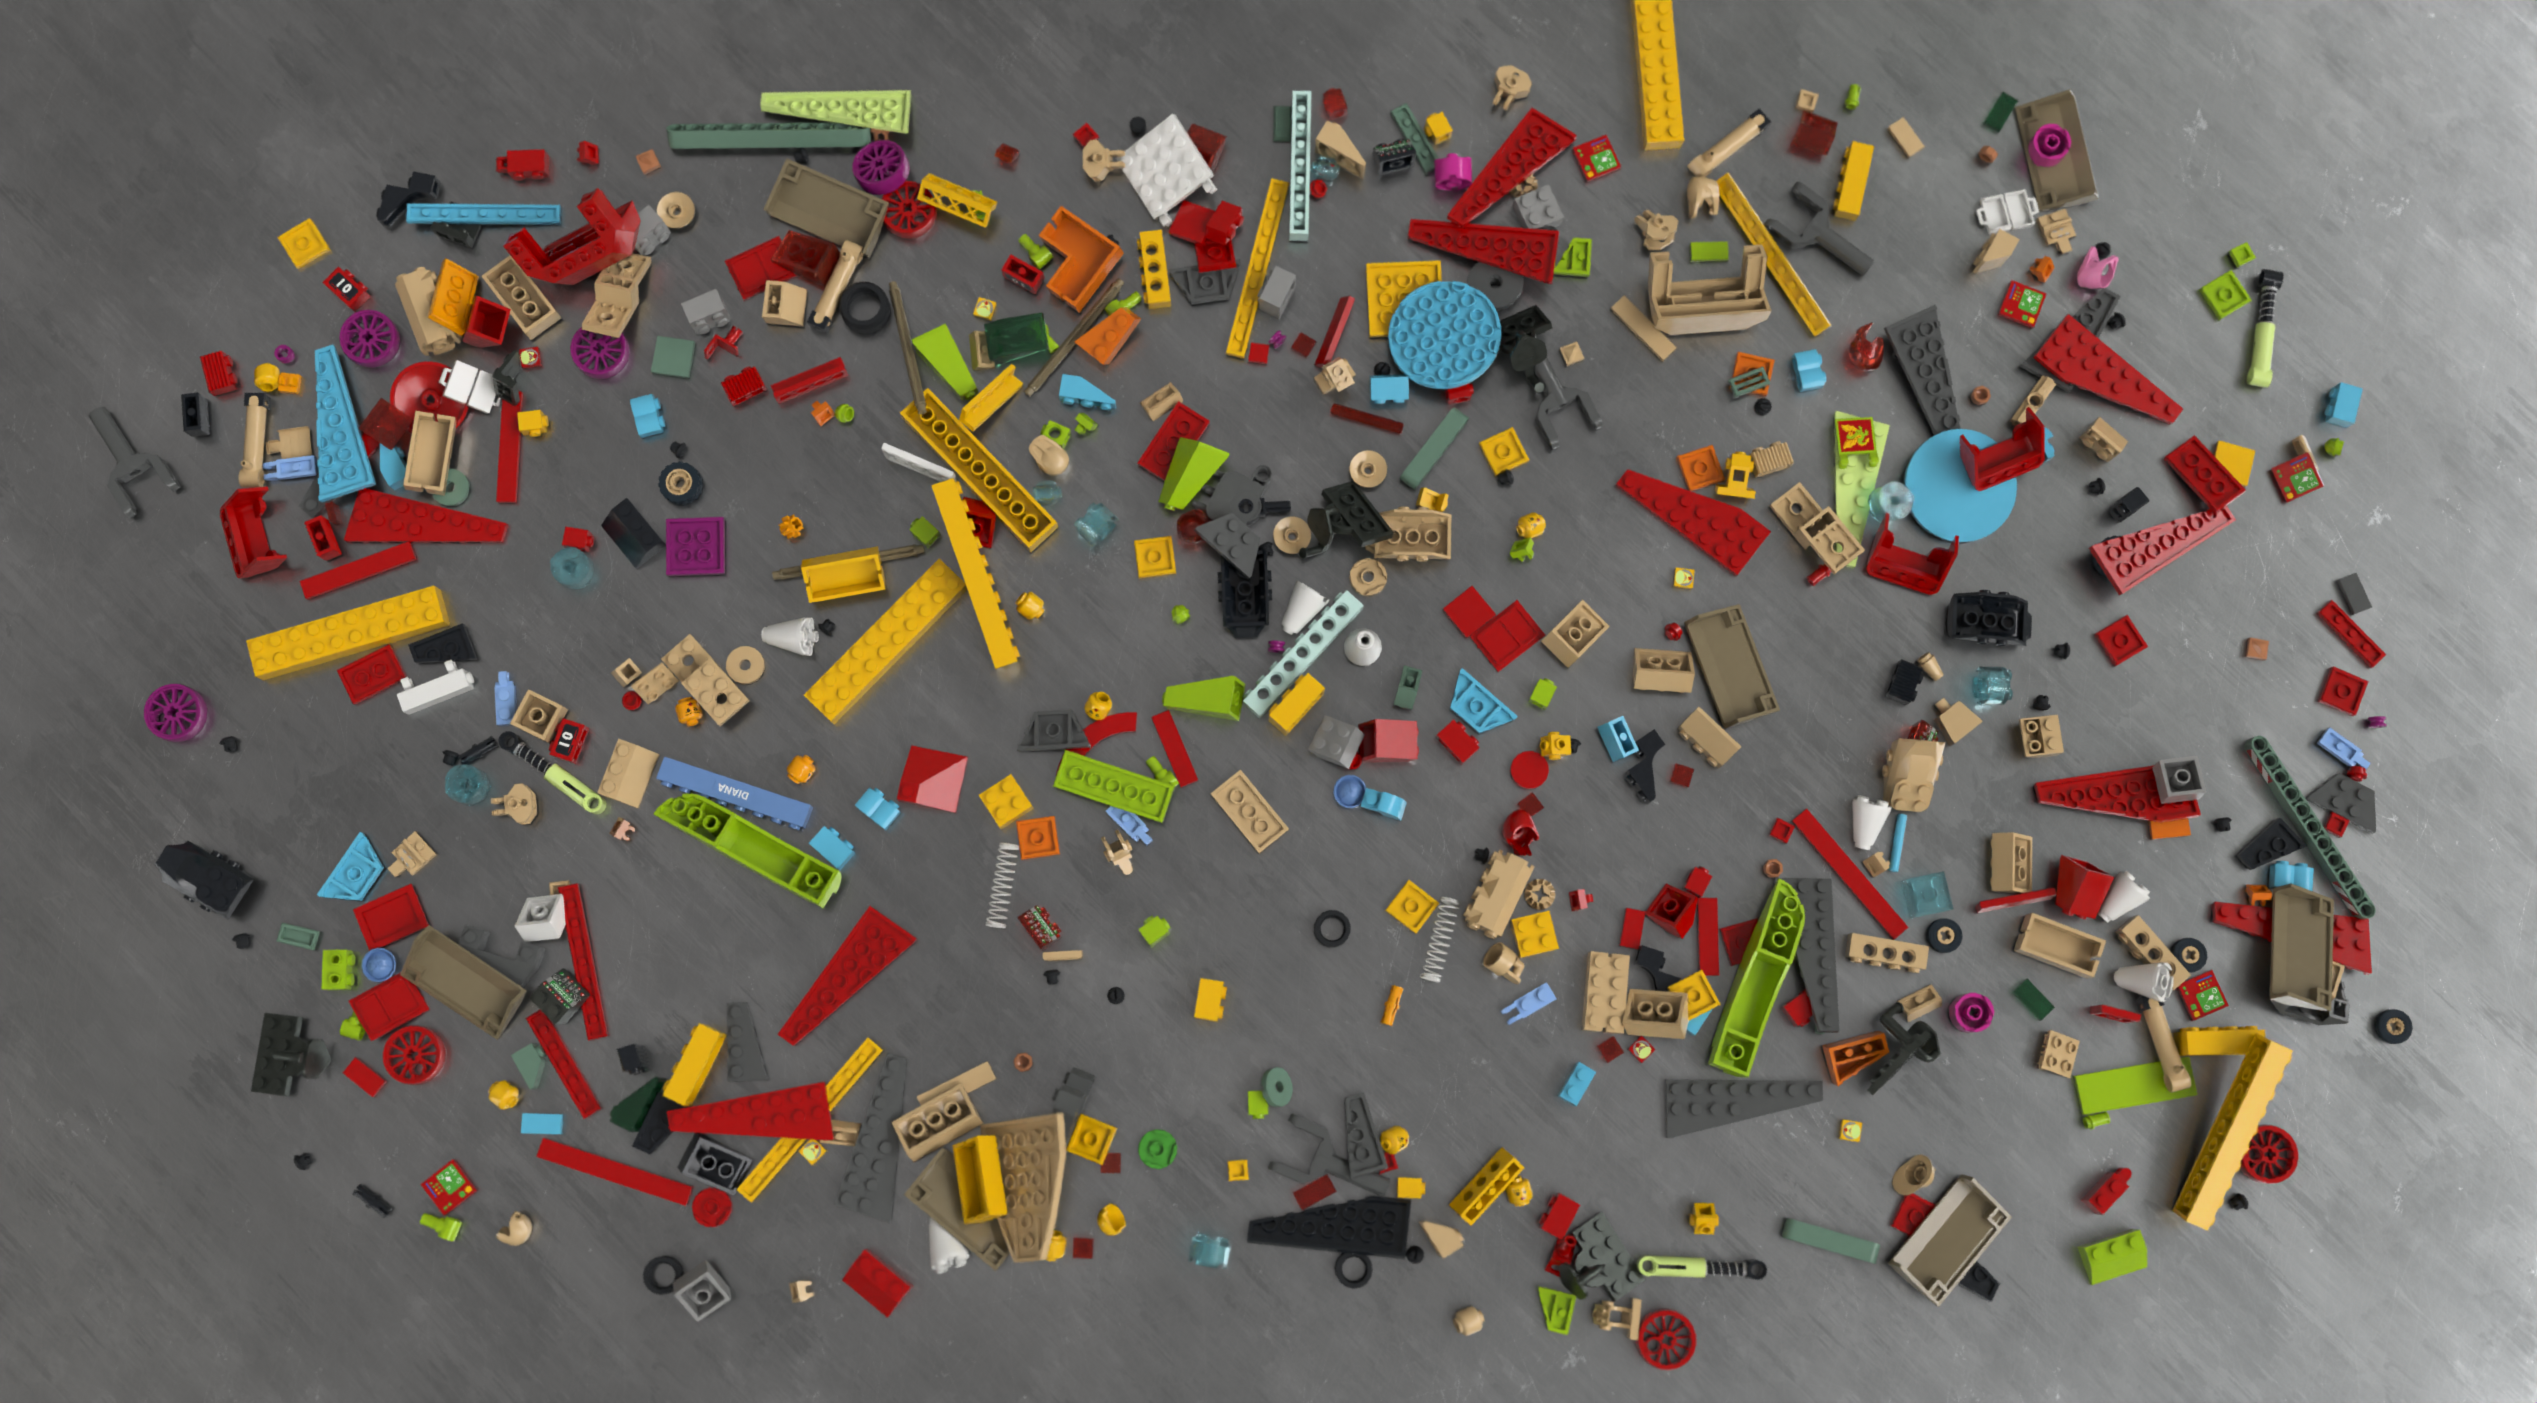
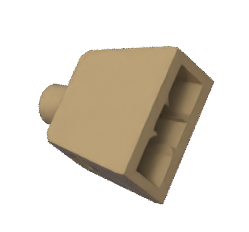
[1934,698,1983,746]

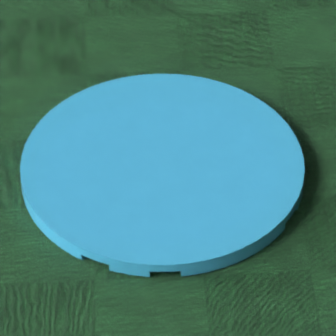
[1388,281,1501,389]
[1904,429,2017,542]

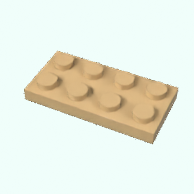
[1211,769,1289,854]

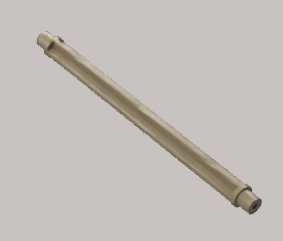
[1024,278,1124,397]
[889,281,927,415]
[772,544,925,580]

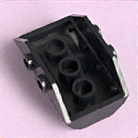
[1217,550,1272,638]
[1947,590,2032,647]
[155,841,254,920]

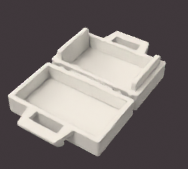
[1976,189,2039,235]
[439,360,501,414]

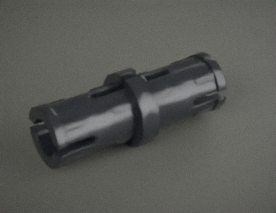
[457,736,498,766]
[352,1184,392,1218]

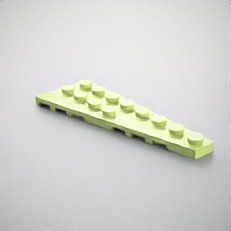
[760,90,911,133]
[1834,411,1890,568]

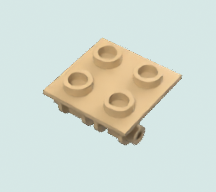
[631,662,679,704]
[2037,1030,2080,1078]

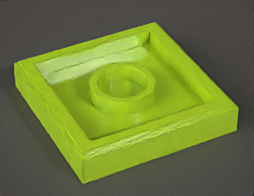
[2199,270,2252,320]

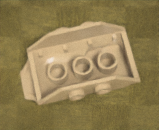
[1365,507,1452,562]
[1882,738,1945,812]

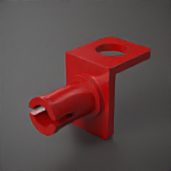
[704,326,743,360]
[1545,1235,1576,1278]

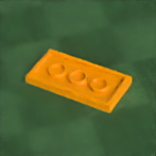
[428,258,479,336]

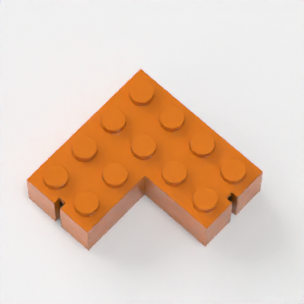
[1039,206,1124,313]

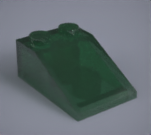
[984,312,1049,364]
[610,1076,667,1132]

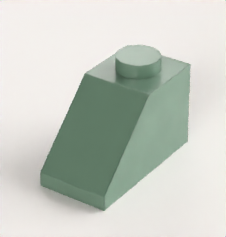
[1394,665,1422,710]
[511,1043,546,1090]

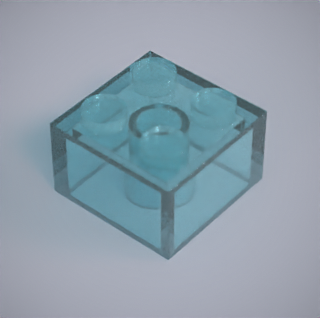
[1901,871,1953,919]

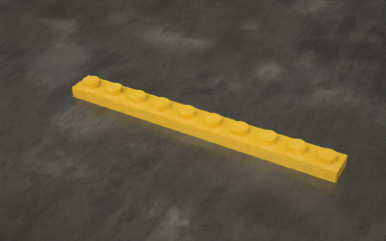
[1717,173,1832,337]
[1226,178,1289,359]
[737,1037,883,1203]

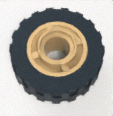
[658,461,703,505]

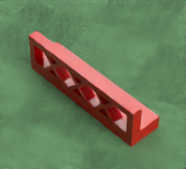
[771,357,849,404]

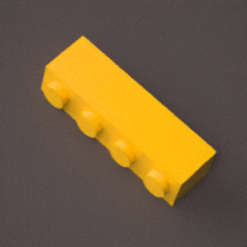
[1832,141,1874,221]

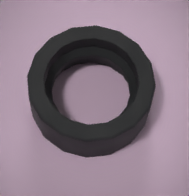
[1314,910,1351,947]
[1335,1253,1373,1289]
[643,1256,684,1295]

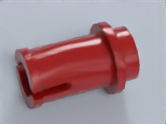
[1806,563,1832,587]

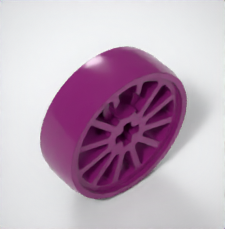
[852,140,910,195]
[339,310,400,368]
[570,327,630,379]
[144,684,207,742]

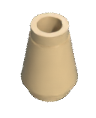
[1917,652,1944,681]

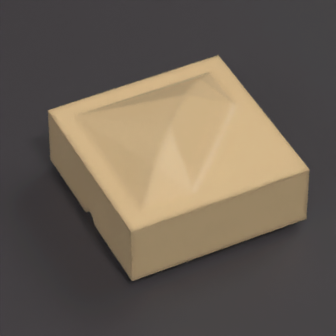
[1559,342,1584,367]

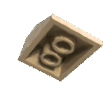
[1315,120,1366,179]
[1541,600,1610,668]

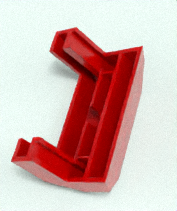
[503,188,641,285]

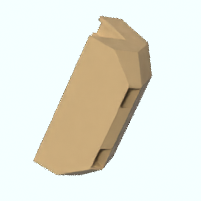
[1648,244,1771,335]

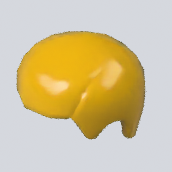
[1097,1204,1126,1236]

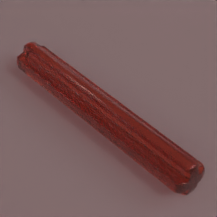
[1331,403,1404,433]

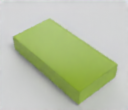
[1690,241,1729,262]

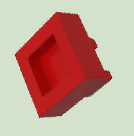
[576,141,599,165]
[1569,889,1594,911]

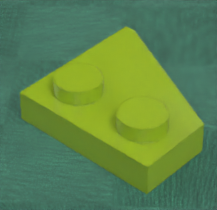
[1538,1286,1576,1335]

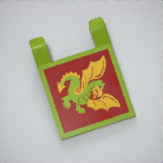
[1834,417,1879,469]

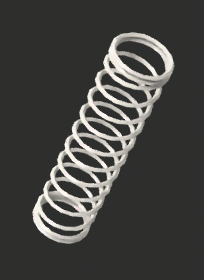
[985,843,1019,928]
[1420,897,1461,983]

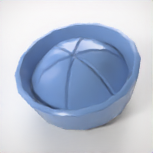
[1333,775,1366,808]
[361,948,396,982]

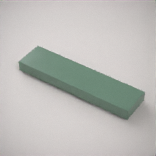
[1390,103,1439,175]

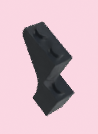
[376,171,440,226]
[1626,729,1666,804]
[1634,945,1681,992]

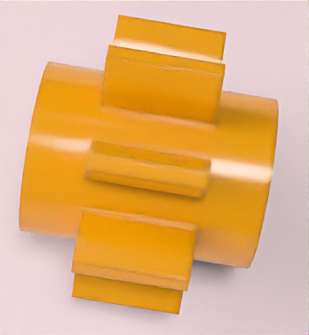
[779,514,803,539]

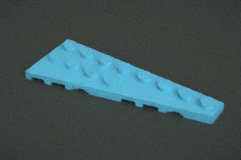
[315,345,376,502]

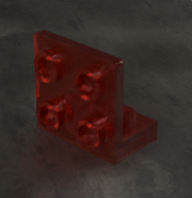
[358,398,414,450]

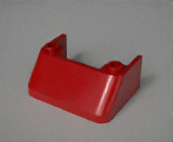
[1960,407,2045,491]
[220,487,287,578]
[1866,513,1959,595]

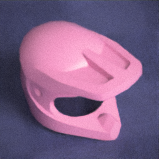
[2077,246,2118,289]

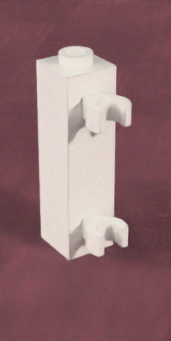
[396,659,474,715]

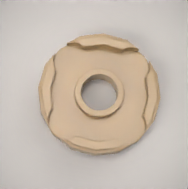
[1349,558,1387,596]
[726,646,765,685]

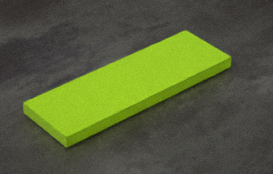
[1053,750,1175,823]
[2073,1056,2198,1115]

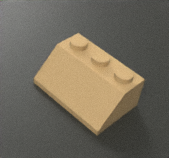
[1633,648,1695,693]
[1677,707,1741,768]
[597,739,659,809]
[1990,832,2032,894]
[1622,989,1688,1039]
[1418,1220,1464,1259]

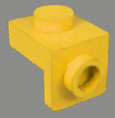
[1415,487,1448,512]

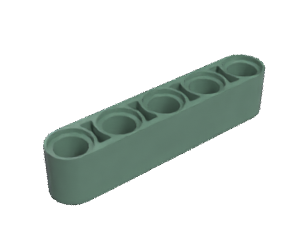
[1399,407,1469,490]
[1782,1218,1880,1264]

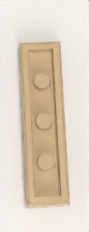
[1610,295,1677,362]
[917,1061,996,1105]

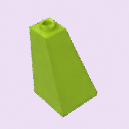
[912,323,979,401]
[1158,437,1230,511]
[1162,676,1246,721]

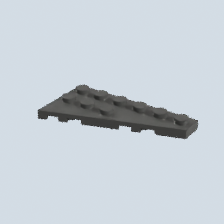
[2020,288,2121,393]

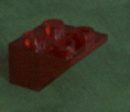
[1187,124,1227,172]

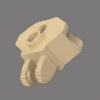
[1492,65,1532,110]
[1083,140,1125,181]
[1634,210,1678,250]
[491,783,537,825]
[1101,829,1133,875]

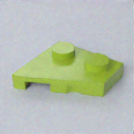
[1554,238,1592,277]

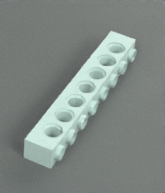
[1289,91,1311,241]
[1243,590,1364,719]

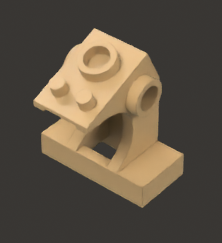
[1314,357,1356,395]
[1593,1298,1642,1340]

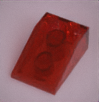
[771,230,840,286]

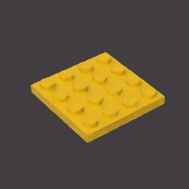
[1366,261,1442,338]

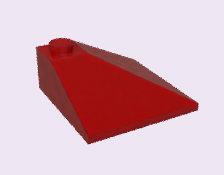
[897,745,968,813]

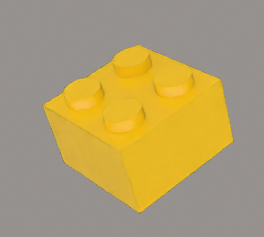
[979,774,1034,830]
[1509,911,1559,959]
[1194,978,1227,1023]

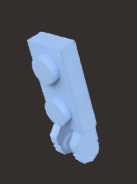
[263,455,318,481]
[1501,982,1556,1025]

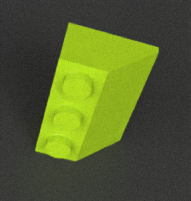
[2078,1229,2147,1285]

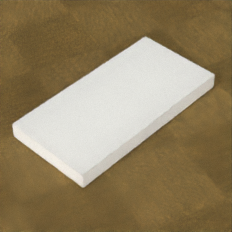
[881,443,957,482]

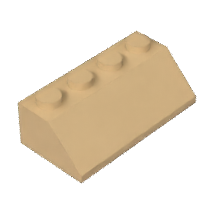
[892,1084,983,1162]

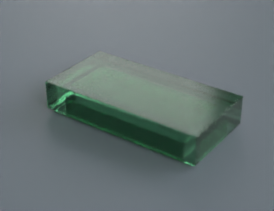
[1983,92,2018,133]
[2012,979,2055,1021]

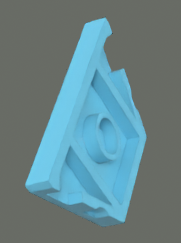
[1450,668,1518,734]
[317,832,384,901]

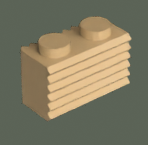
[1750,441,1794,478]

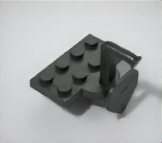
[1498,305,1552,393]
[1299,481,1394,559]
[1867,1002,1941,1095]
[251,1013,331,1096]
[1559,1212,1646,1302]

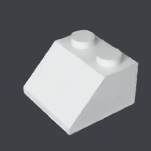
[515,894,566,942]

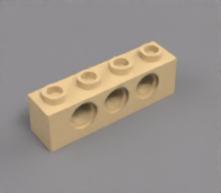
[2115,915,2191,990]
[1845,933,1929,973]

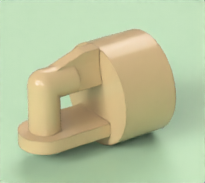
[1483,942,1524,984]

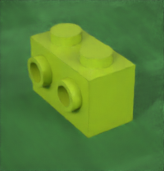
[1139,915,1170,948]
[321,950,355,990]

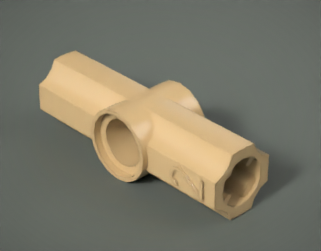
[2010,375,2056,426]

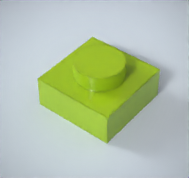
[2228,242,2256,268]

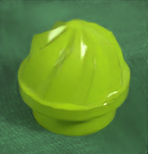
[834,404,854,423]
[2324,438,2344,456]
[1171,605,1191,624]

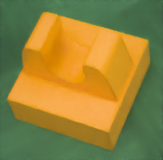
[278,372,302,395]

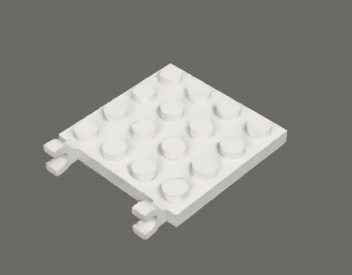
[1116,114,1217,228]

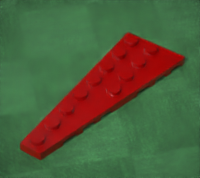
[2212,902,2372,975]
[667,1082,835,1140]

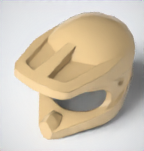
[1687,177,1719,219]
[1029,435,1069,476]

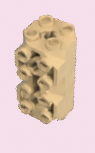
[395,267,464,356]
[1463,850,1534,940]

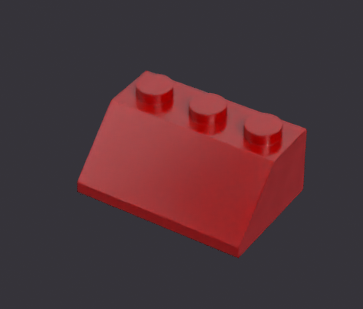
[842,1248,913,1318]

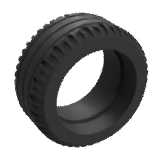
[839,282,890,334]

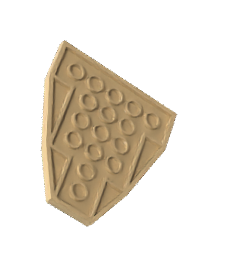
[980,1113,1066,1263]

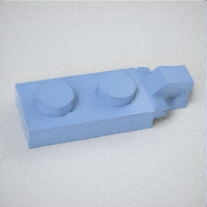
[494,671,517,726]
[2316,727,2371,769]
[1106,806,1153,846]

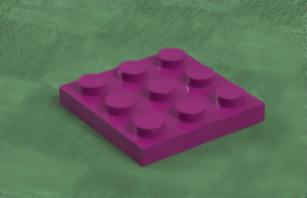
[666,517,725,576]

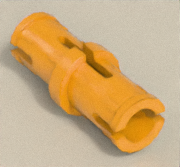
[1380,985,1404,1026]

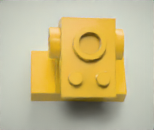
[1715,452,1756,499]

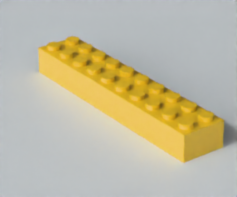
[1631,0,1684,151]
[900,388,1058,553]
[931,478,1020,669]
[804,559,968,725]
[246,585,450,681]
[2172,1033,2293,1231]

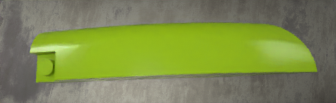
[653,794,842,909]
[1708,878,1805,1078]

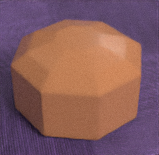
[1978,146,1998,163]
[1970,386,1991,405]
[1763,859,1783,878]
[1013,1053,1033,1072]

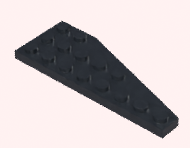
[1247,1196,1411,1259]

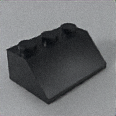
[601,497,666,569]

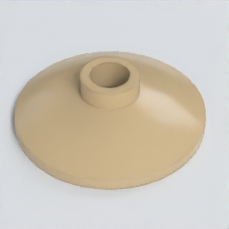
[657,192,695,228]
[1349,450,1387,488]
[1273,516,1311,554]

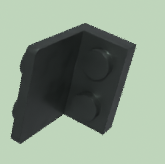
[430,202,482,248]
[492,350,521,406]

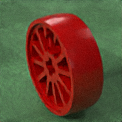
[882,181,937,239]
[383,1025,446,1085]
[2240,1125,2299,1184]
[1636,1309,1697,1370]

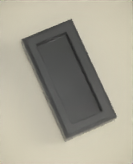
[2337,573,2372,615]

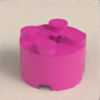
[2028,124,2071,167]
[1434,153,1472,191]
[1949,993,1994,1033]

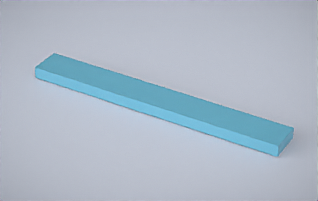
[406,203,561,225]

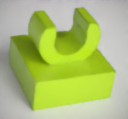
[1075,413,1099,435]
[1510,537,1534,562]

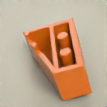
[1074,307,1141,365]
[1822,1031,1889,1086]

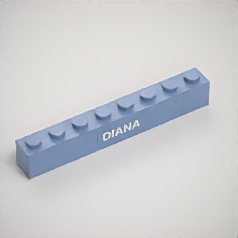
[656,757,813,831]

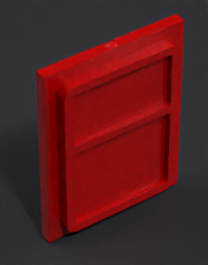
[725,236,798,301]
[1470,600,1545,672]
[353,884,429,951]
[348,972,430,1042]

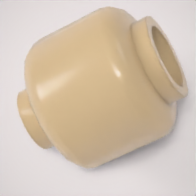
[1453,1306,1484,1336]

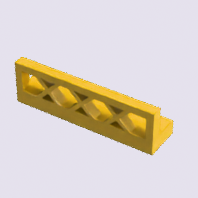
[917,173,997,228]
[959,364,1023,432]

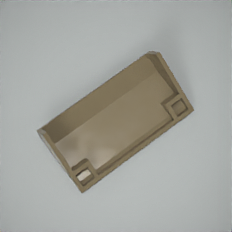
[2015,89,2099,212]
[764,158,889,258]
[1684,604,1780,729]
[2270,883,2334,1011]
[400,925,527,1040]
[904,1147,1010,1271]
[1888,1174,2012,1307]

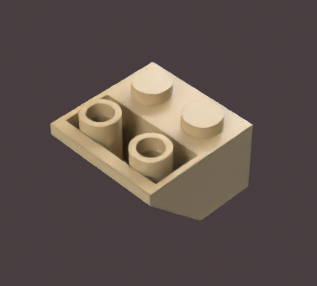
[1972,229,2020,273]
[762,280,807,326]
[2079,417,2128,462]
[2019,715,2064,758]

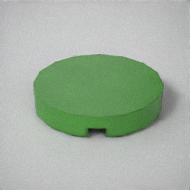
[1138,1129,1177,1169]

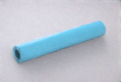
[1889,814,1907,872]

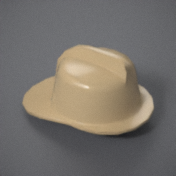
[1892,1155,1936,1195]

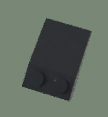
[677,1133,753,1196]

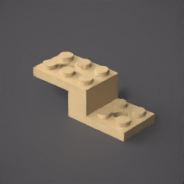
[582,253,651,338]
[1769,482,1865,575]
[661,634,750,727]

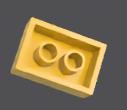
[1269,673,1325,736]

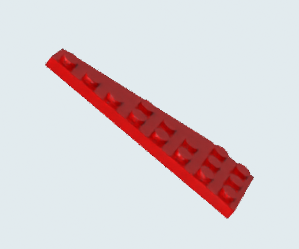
[2033,314,2184,424]
[1615,469,1771,576]
[2034,765,2201,823]

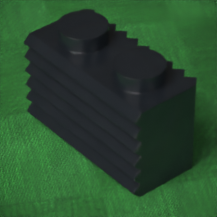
[181,392,210,437]
[2109,487,2149,522]
[1885,659,1924,705]
[617,1044,650,1075]

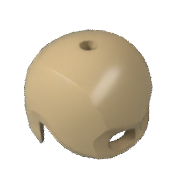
[496,1211,532,1246]

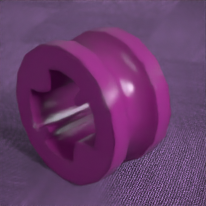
[1269,330,1287,349]
[274,345,295,364]
[1268,640,1285,653]
[2368,716,2387,728]

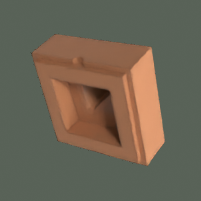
[635,149,661,175]
[2245,637,2269,660]

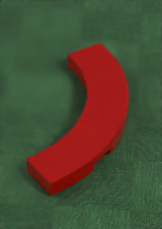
[1056,712,1137,775]

